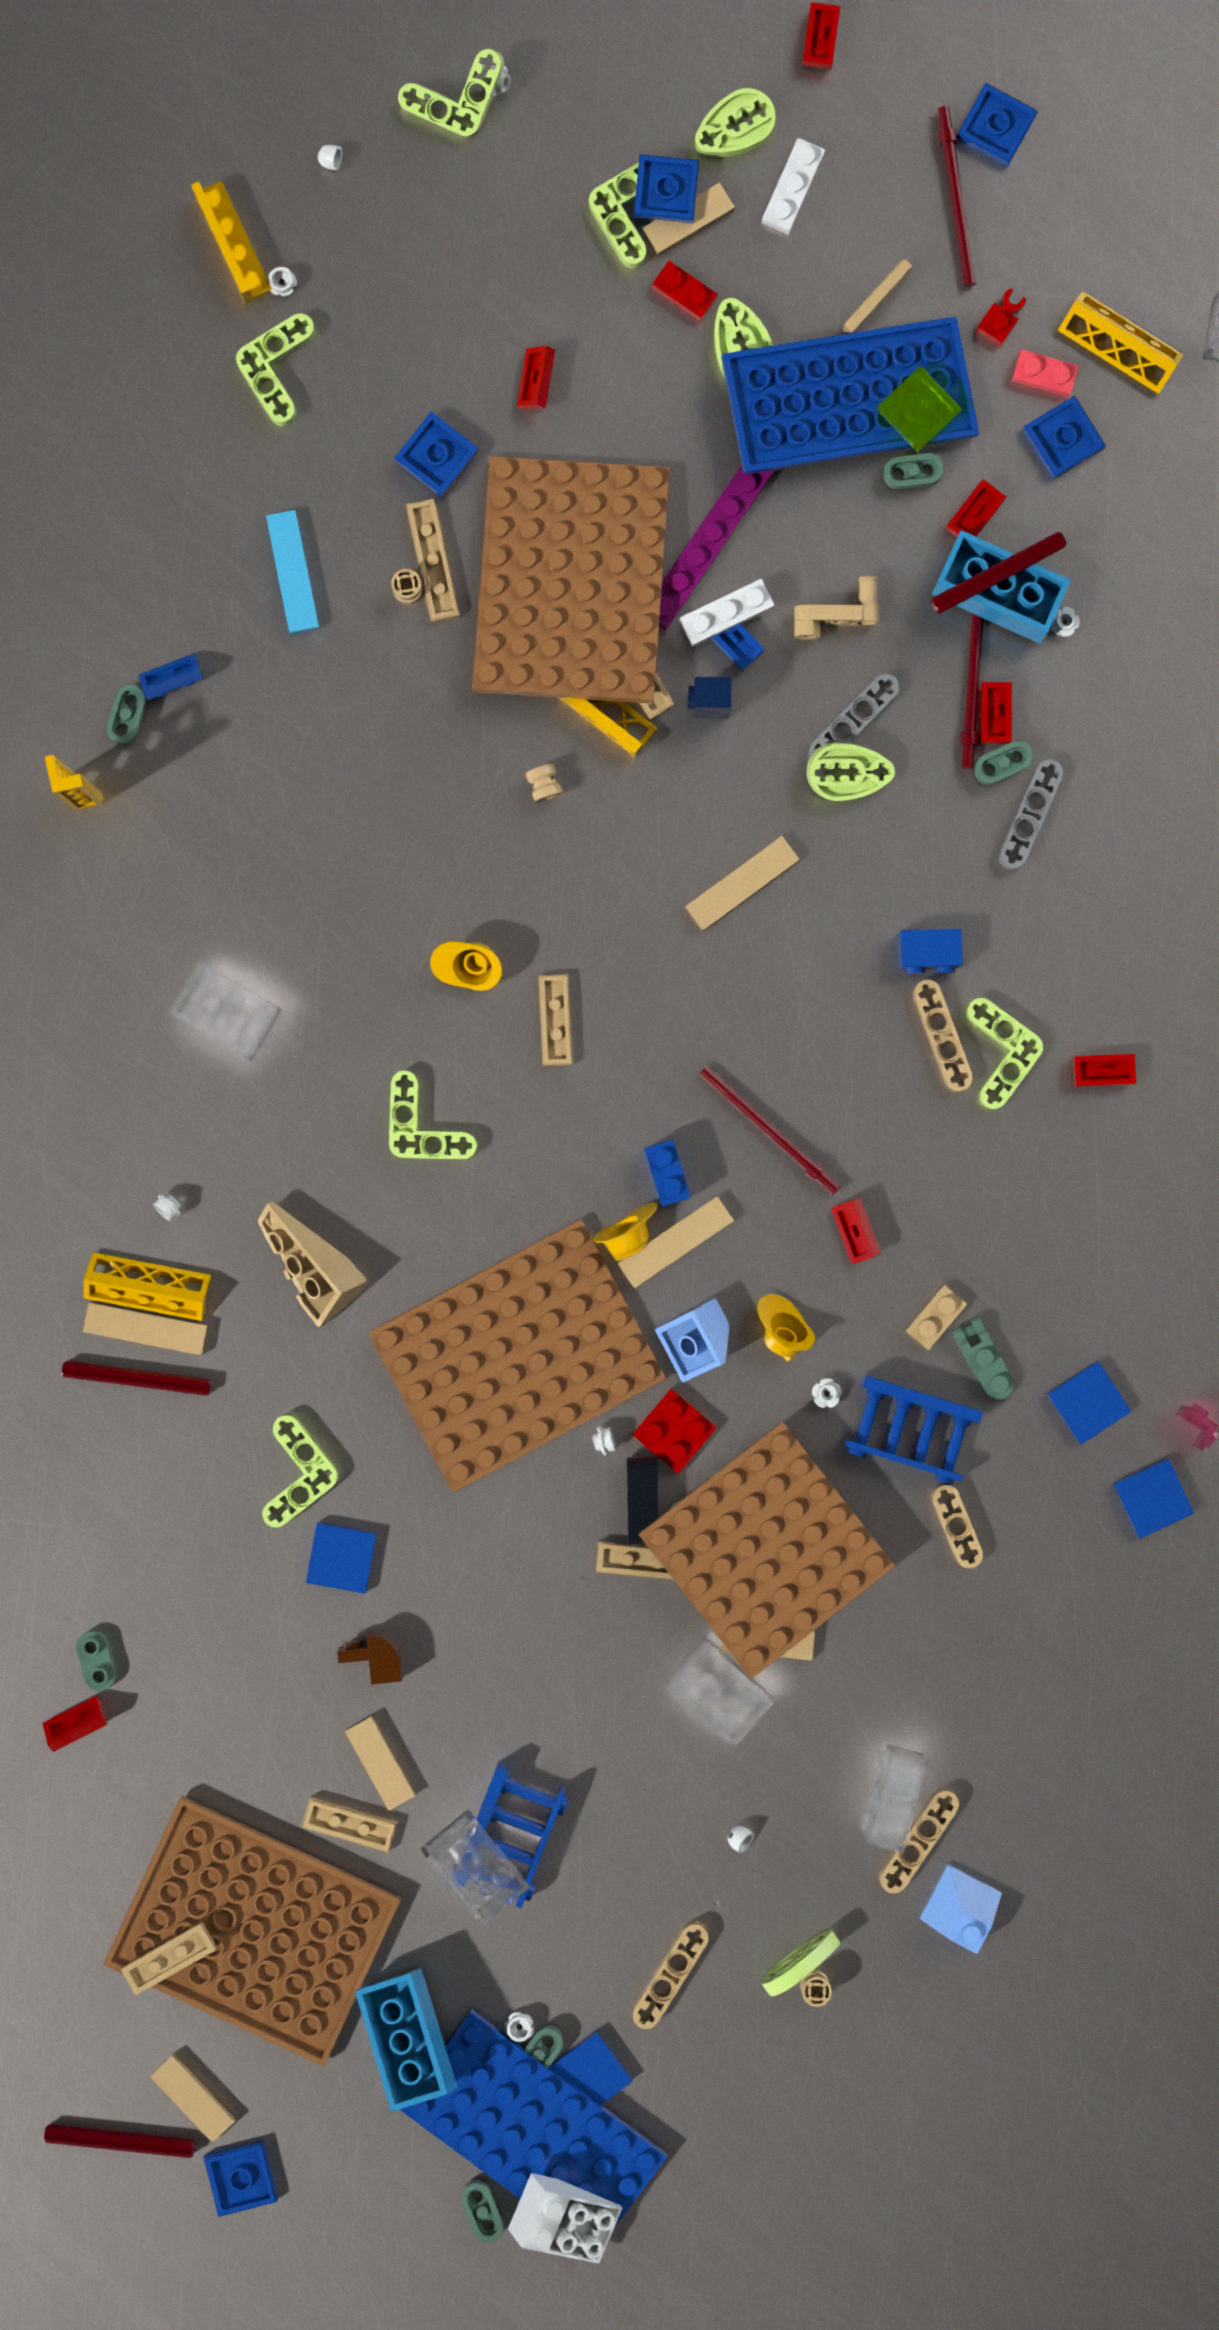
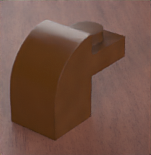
[337,1632,404,1685]

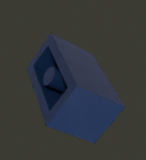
[687,677,732,718]

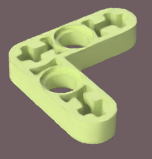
[398,49,504,136]
[589,162,646,269]
[236,313,315,426]
[966,998,1043,1110]
[389,1070,477,1160]
[262,1415,338,1528]

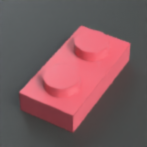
[1011,349,1079,397]

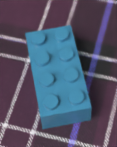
[931,530,1071,644]
[355,1968,458,2112]

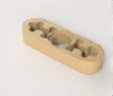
[931,1484,983,1569]

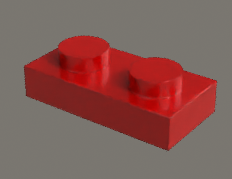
[802,2,841,70]
[652,260,718,322]
[517,346,556,411]
[945,479,1007,537]
[980,682,1012,744]
[1073,1054,1136,1087]
[831,1197,881,1264]
[42,1696,108,1752]

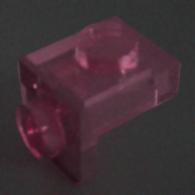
[1176,1403,1219,1451]

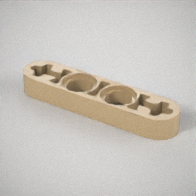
[913,979,973,1092]
[879,1788,959,1894]
[633,1921,708,2029]

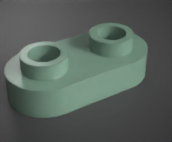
[883,453,944,490]
[106,684,147,745]
[974,741,1033,785]
[76,1630,117,1691]
[524,2025,563,2068]
[461,2180,504,2243]

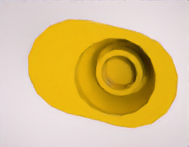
[430,941,502,991]
[593,1202,658,1261]
[757,1294,815,1361]

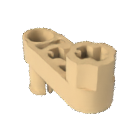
[794,576,880,640]

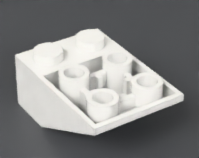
[508,2173,622,2263]

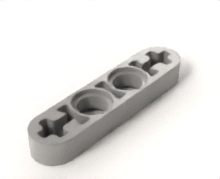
[808,674,899,767]
[999,759,1063,870]

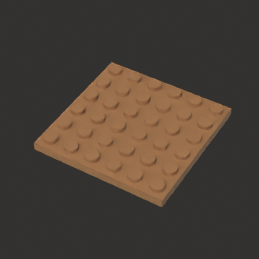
[638,1421,896,1679]

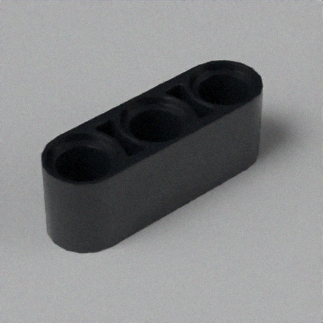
[627,1457,658,1545]

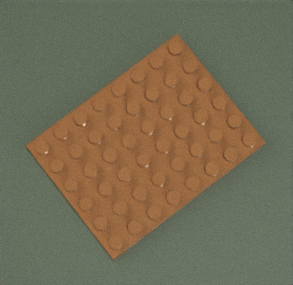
[472,456,670,704]
[368,1219,666,1493]
[103,1796,402,2067]

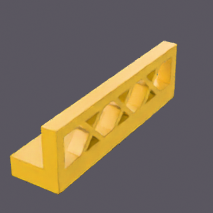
[191,181,272,304]
[1058,291,1184,394]
[560,698,657,757]
[45,754,104,811]
[83,1252,211,1321]

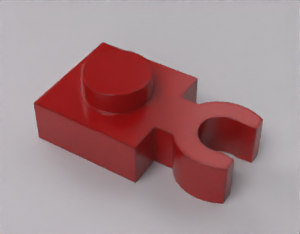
[976,288,1026,347]

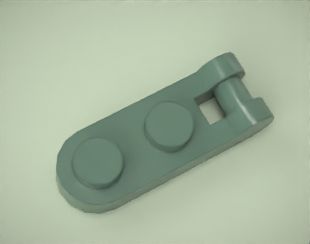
[951,1316,1014,1399]

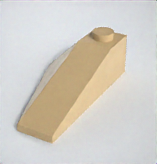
[257,1201,367,1328]

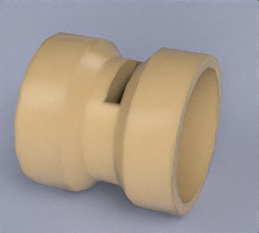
[391,569,423,605]
[525,764,563,803]
[800,1969,832,2007]

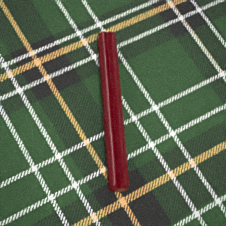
[931,532,1067,614]
[62,1361,212,1396]
[44,2124,195,2158]

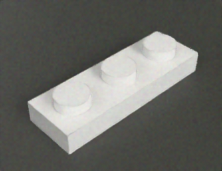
[761,138,825,235]
[680,579,775,647]

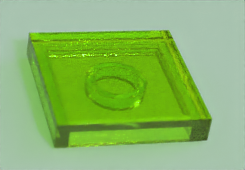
[876,365,962,452]

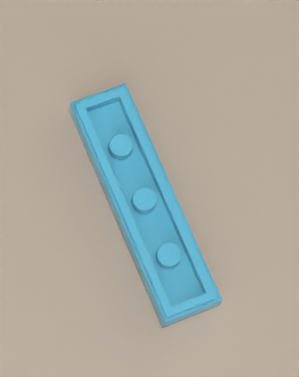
[266,510,320,635]

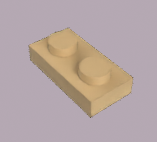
[905,1284,967,1350]

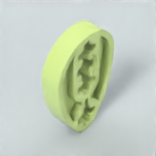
[695,88,776,158]
[714,298,773,377]
[806,742,895,801]
[761,1929,840,1996]

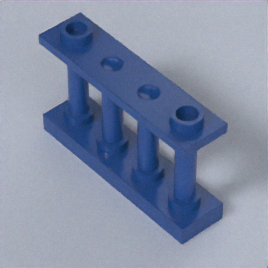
[843,1375,983,1485]
[453,1762,569,1908]

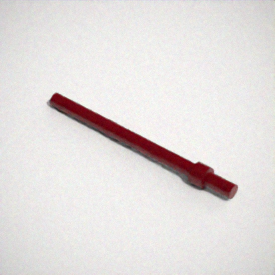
[938,106,976,287]
[960,613,984,770]
[699,1066,841,1195]

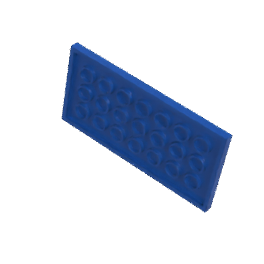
[721,316,979,475]
[400,2009,667,2230]

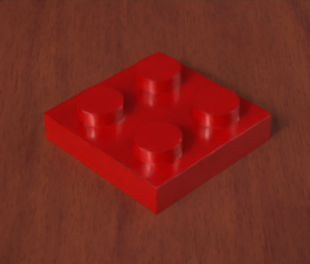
[632,1388,717,1474]

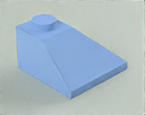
[654,1298,729,1383]
[919,1864,1002,1954]

